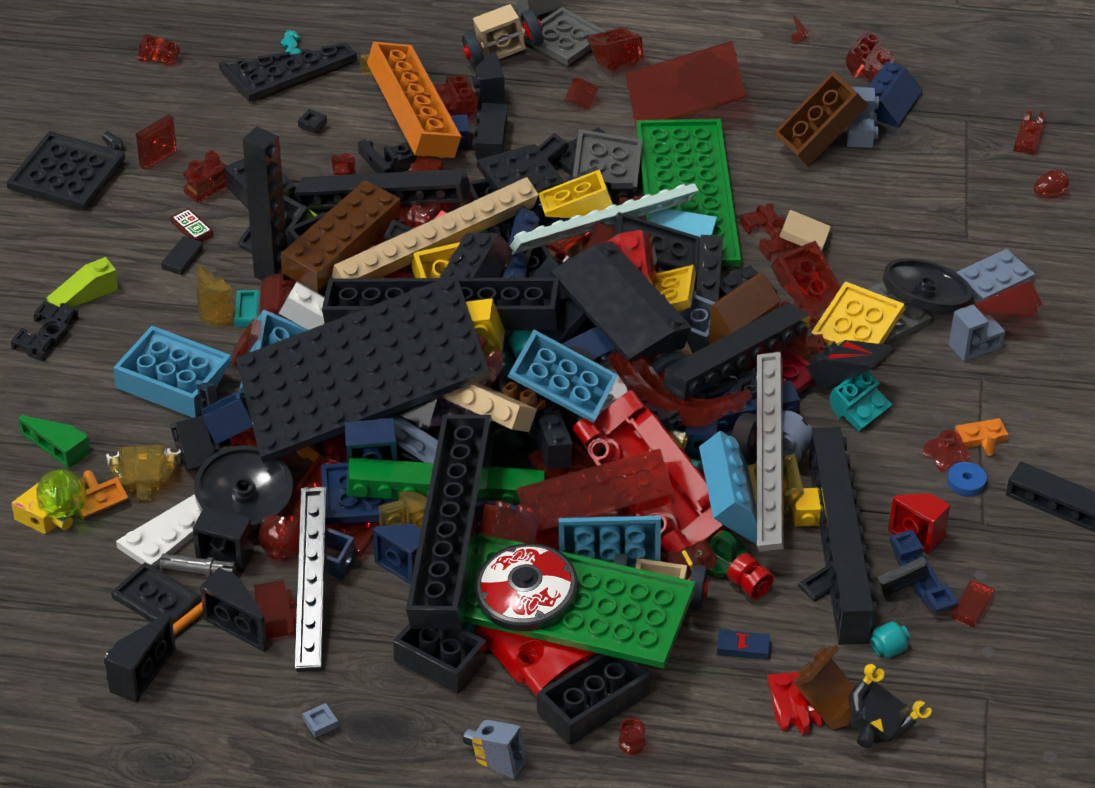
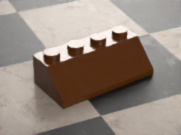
[707,272,781,346]

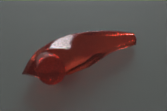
[790,15,808,42]

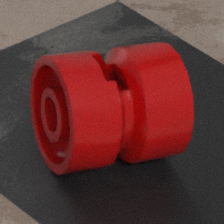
[727,553,775,600]

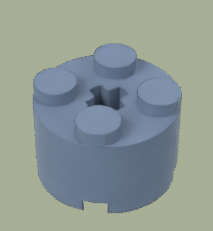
[783,411,812,467]

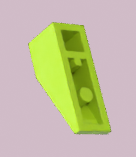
[47,257,119,310]

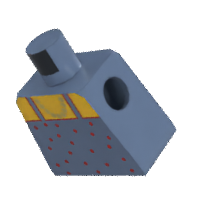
[463,720,527,779]

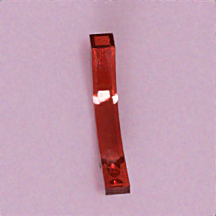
[608,351,753,427]

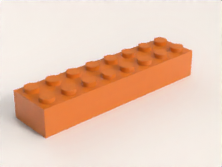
[367,42,461,158]

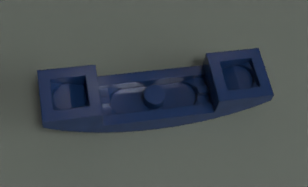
[890,530,959,613]

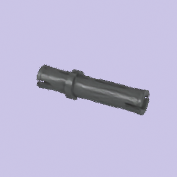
[160,553,237,577]

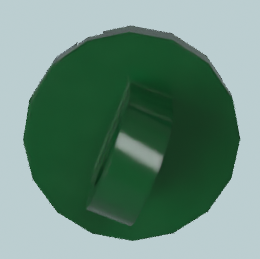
[699,530,748,579]

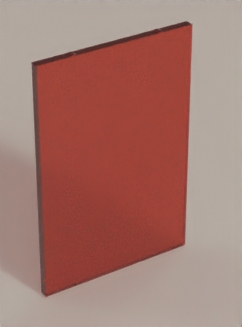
[625,41,746,126]

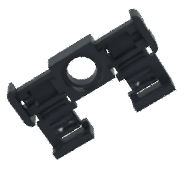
[11,301,79,361]

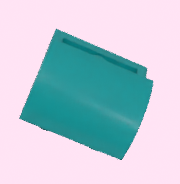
[830,371,892,432]

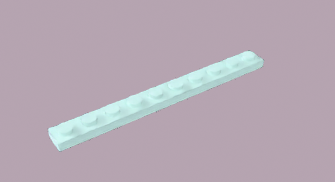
[510,183,699,254]

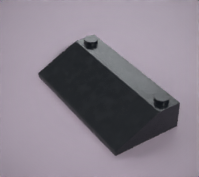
[550,241,692,362]

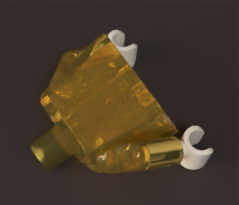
[106,444,181,503]

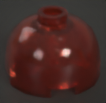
[258,515,300,561]

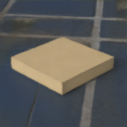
[779,210,831,253]

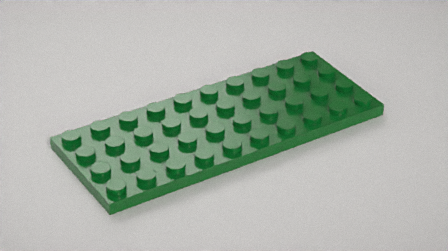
[636,119,741,267]
[463,533,696,669]

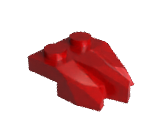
[767,672,825,736]

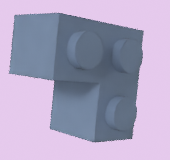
[846,87,879,147]
[949,304,1005,362]

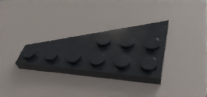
[219,43,357,102]

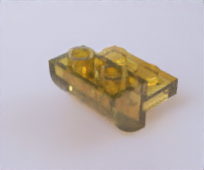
[195,265,235,327]
[379,492,427,529]

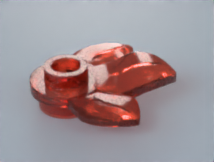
[923,430,970,472]

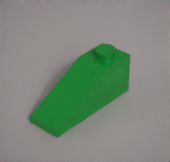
[18,415,90,469]

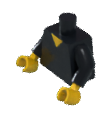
[848,664,932,748]

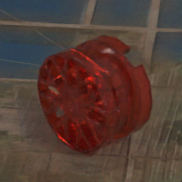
[407,204,434,229]

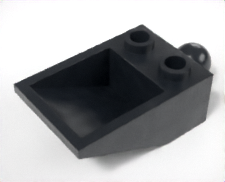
[395,396,463,429]

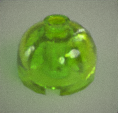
[36,469,87,518]

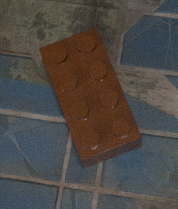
[773,71,868,167]

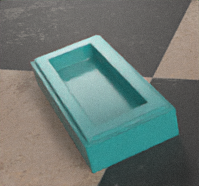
[234,290,260,327]

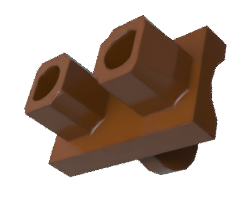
[502,382,546,417]

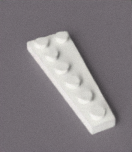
[116,494,201,568]

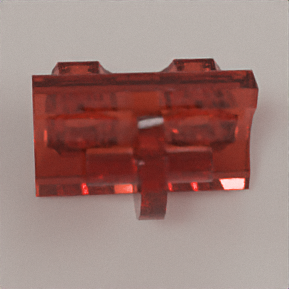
[331,153,356,175]

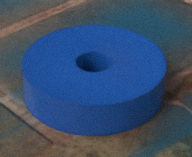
[947,462,987,497]

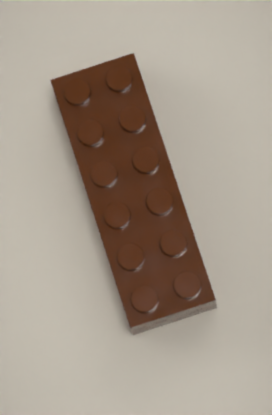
[281,180,401,292]

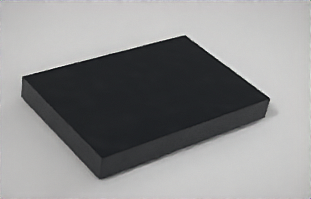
[111,562,202,624]

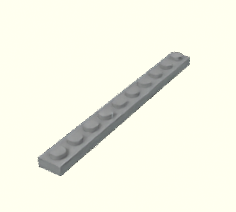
[757,352,784,552]

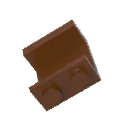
[793,644,855,730]

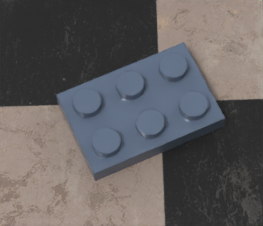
[956,249,1035,305]

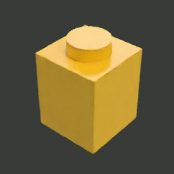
[791,488,821,527]

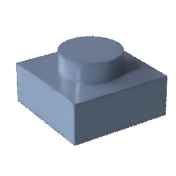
[302,703,339,738]

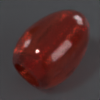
[1033,169,1069,197]

